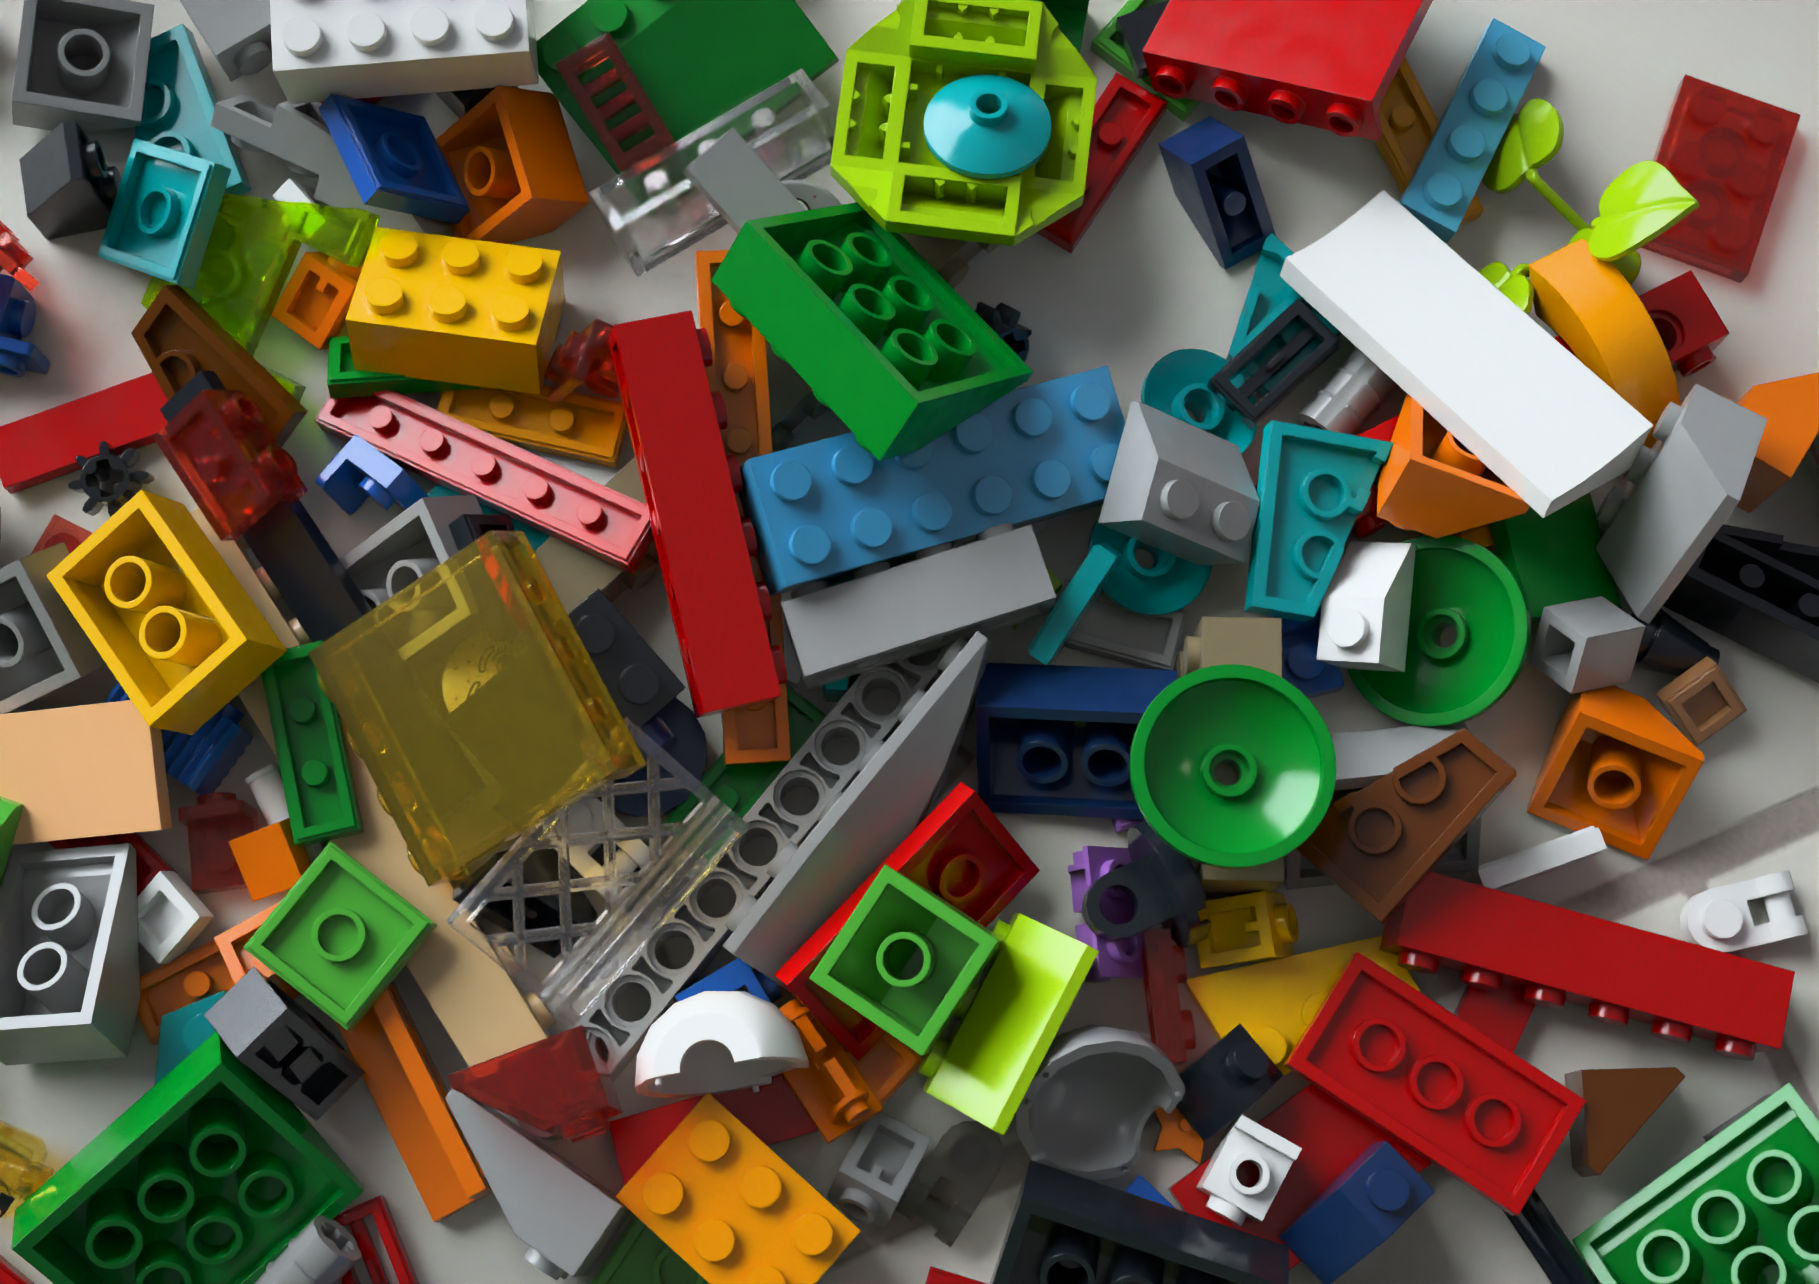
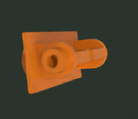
[779,999,884,1144]

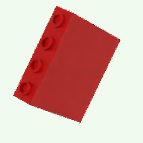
[1142,0,1433,141]

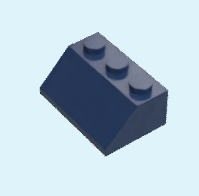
[975,662,1178,820]

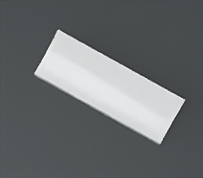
[1280,190,1653,518]

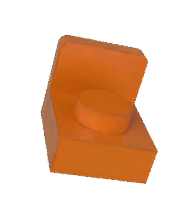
[271,248,364,350]

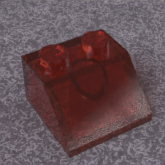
[448,1025,623,1144]

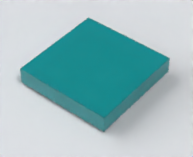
[98,138,232,289]

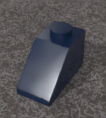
[1158,116,1276,270]
[1277,1141,1435,1284]

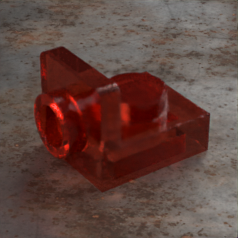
[178,792,259,894]

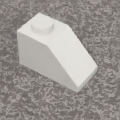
[1317,541,1416,672]

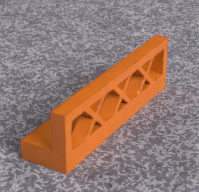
[335,981,493,1222]

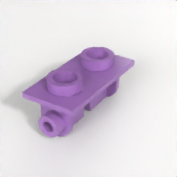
[1068,846,1144,983]

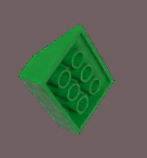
[536,0,839,212]
[712,202,1033,461]
[11,1032,364,1284]
[1572,1082,1819,1284]

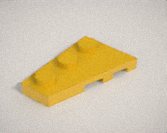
[1182,935,1420,1075]

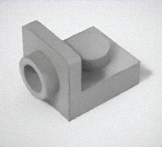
[827,1112,932,1229]

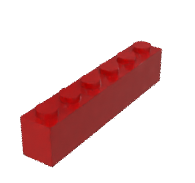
[608,310,787,718]
[1380,872,1795,1061]

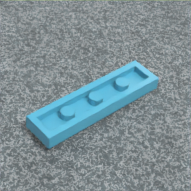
[1399,18,1546,243]

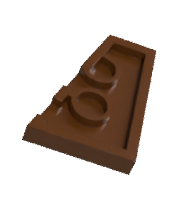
[131,285,308,459]
[1296,728,1517,925]

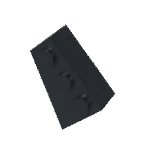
[1663,524,1819,683]

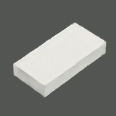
[1463,826,1607,890]

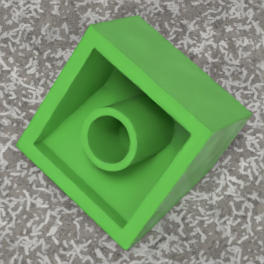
[809,864,1004,1056]

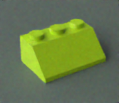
[919,913,1099,1136]

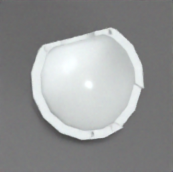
[635,991,809,1098]

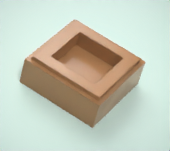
[1655,656,1747,747]

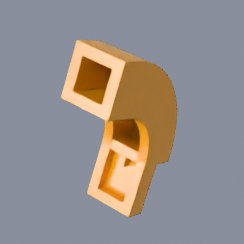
[1528,238,1681,449]

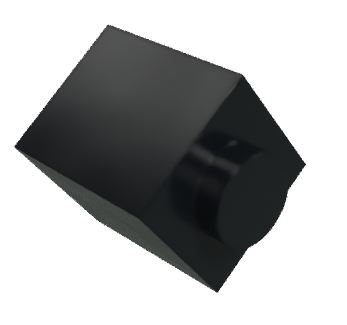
[1176,1023,1284,1142]

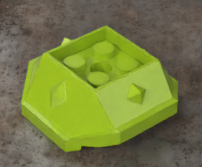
[830,0,1097,246]

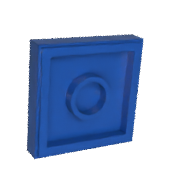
[318,94,470,224]

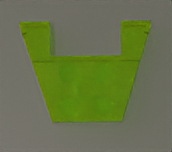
[141,194,381,403]

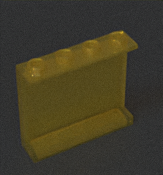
[309,530,647,887]

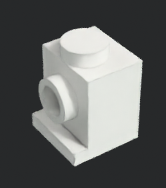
[1196,1115,1302,1227]

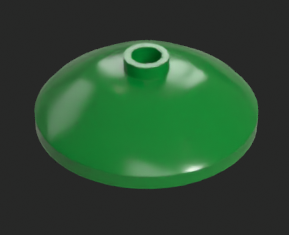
[1347,535,1531,727]
[1129,664,1336,869]

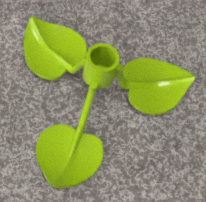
[1479,99,1700,315]

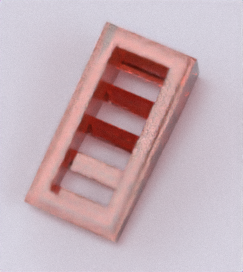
[555,32,677,177]

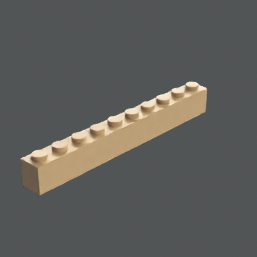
[191,501,557,1087]

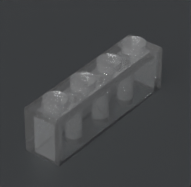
[589,68,836,277]

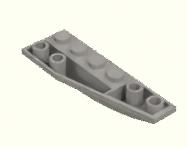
[723,631,992,990]

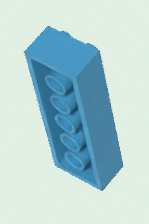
[738,366,1125,597]

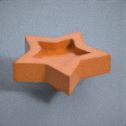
[1153,1107,1204,1165]

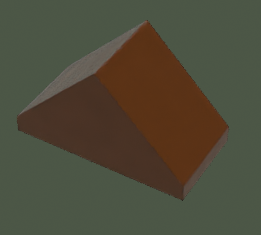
[1564,1067,1686,1177]

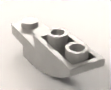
[210,93,451,236]

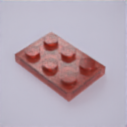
[1641,74,1801,283]

